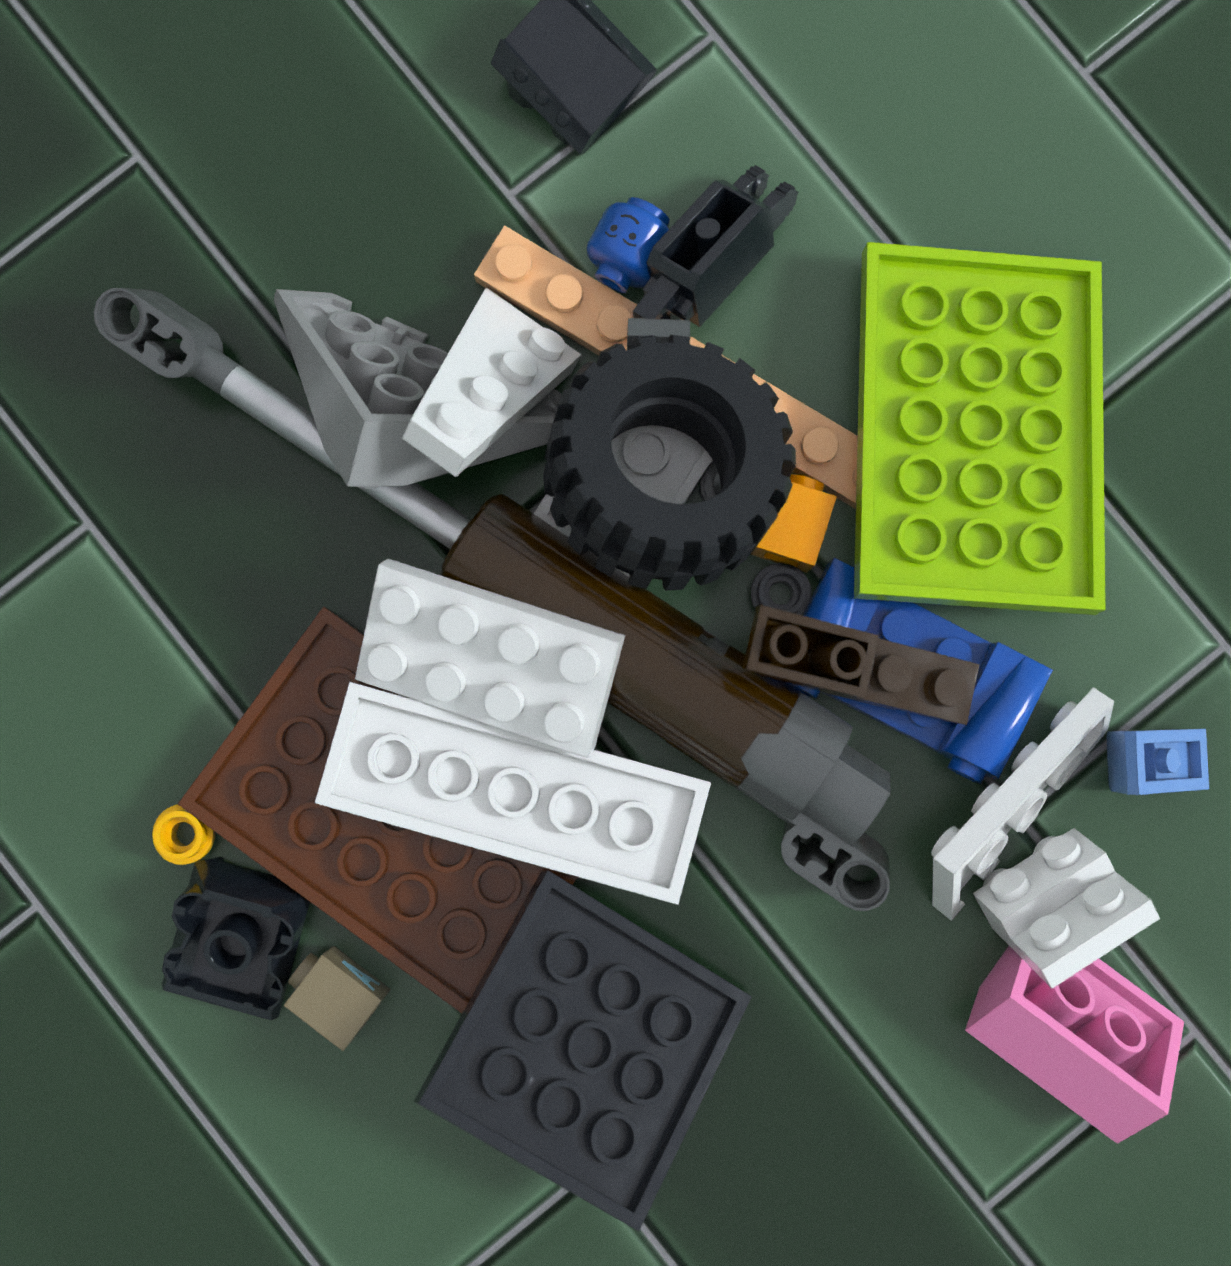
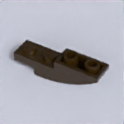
[742,605,980,725]

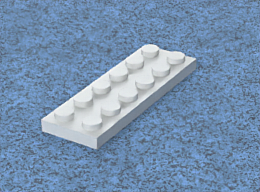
[315,682,711,905]

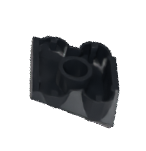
[490,0,657,155]
[162,856,310,1020]

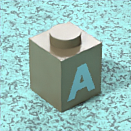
[284,946,391,1051]

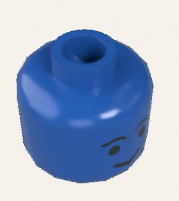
[586,197,670,293]

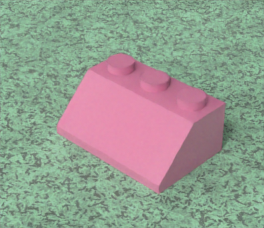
[965,946,1184,1144]

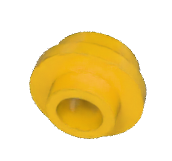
[152,804,215,865]

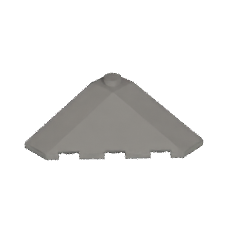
[274,289,562,489]

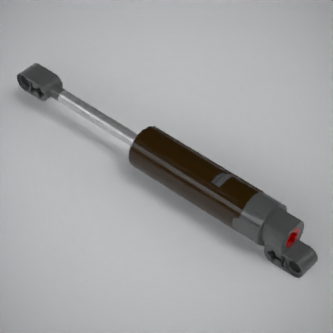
[94,288,891,911]

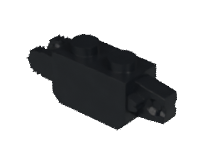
[633,165,799,327]

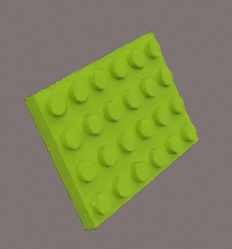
[854,242,1106,615]

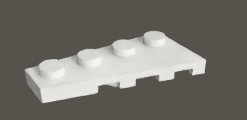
[931,687,1114,921]

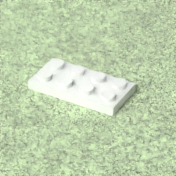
[355,559,625,758]

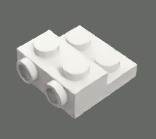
[973,828,1160,989]

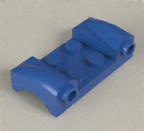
[789,557,1053,784]

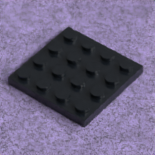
[413,870,752,1231]

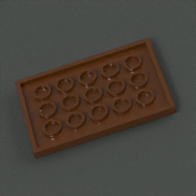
[178,606,578,1013]

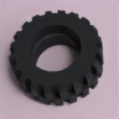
[543,335,796,591]

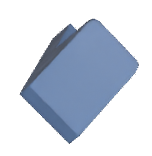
[1106,729,1209,795]

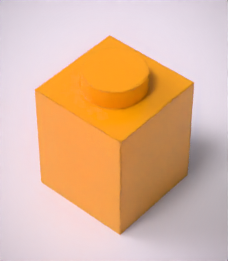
[750,474,837,573]

